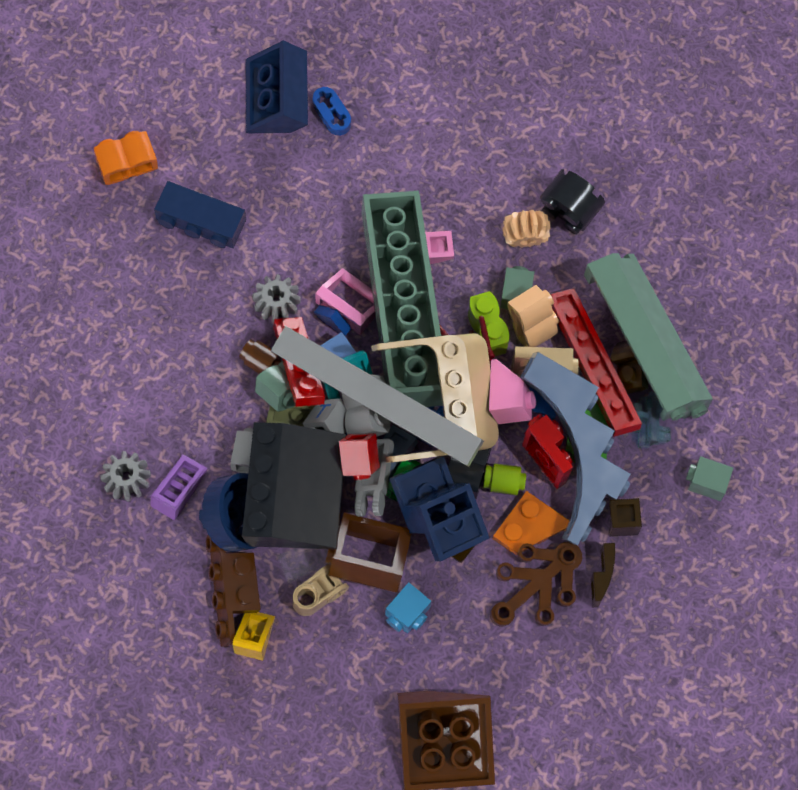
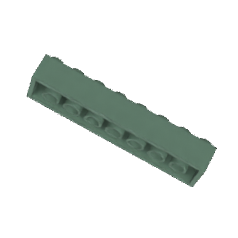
[361,191,443,407]

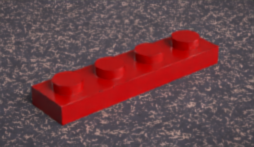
[273,317,325,407]

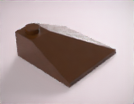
[397,691,495,790]

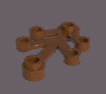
[490,542,582,627]

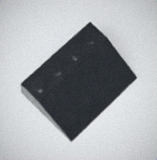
[242,422,346,550]

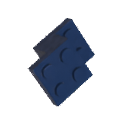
[389,456,490,562]

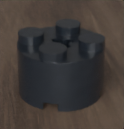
[540,169,605,235]

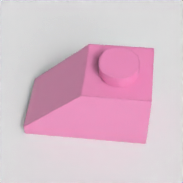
[489,359,536,424]

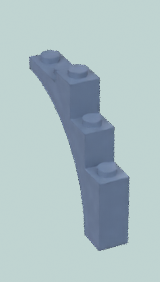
[520,352,630,545]

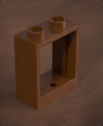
[325,512,412,593]

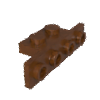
[206,535,261,647]

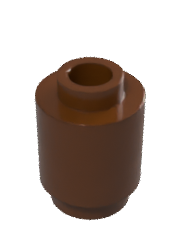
[239,339,282,374]

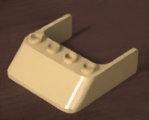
[371,333,499,463]

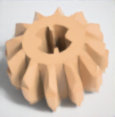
[503,210,551,248]

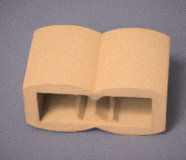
[507,285,559,347]

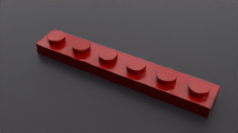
[550,288,642,437]

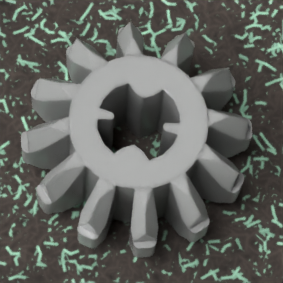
[252,274,301,322]
[101,451,151,502]

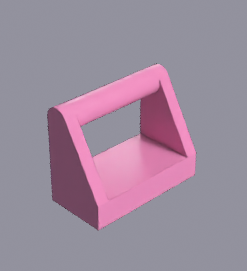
[315,268,376,335]

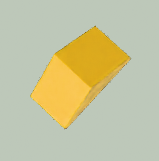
[232,612,275,661]

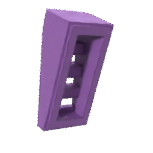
[151,455,207,520]

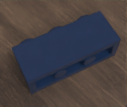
[154,181,246,249]

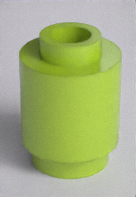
[483,463,526,496]

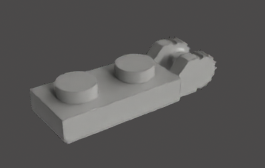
[355,439,394,517]

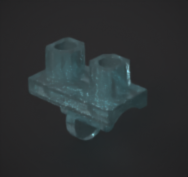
[633,391,671,449]

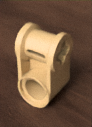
[293,564,349,616]

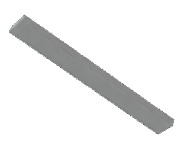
[271,326,484,467]

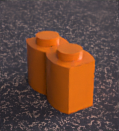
[93,131,158,185]

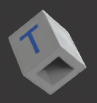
[303,398,347,434]

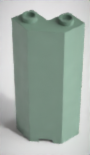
[584,253,713,421]

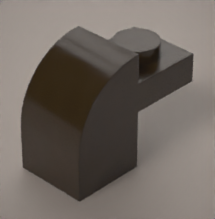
[611,340,648,394]

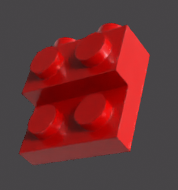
[522,414,573,489]

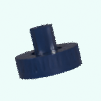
[199,473,257,552]

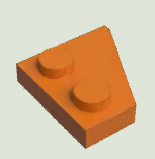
[492,491,569,555]

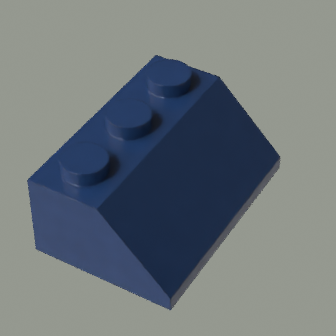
[246,40,308,134]

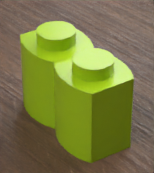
[468,291,509,356]

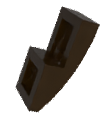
[591,543,615,608]

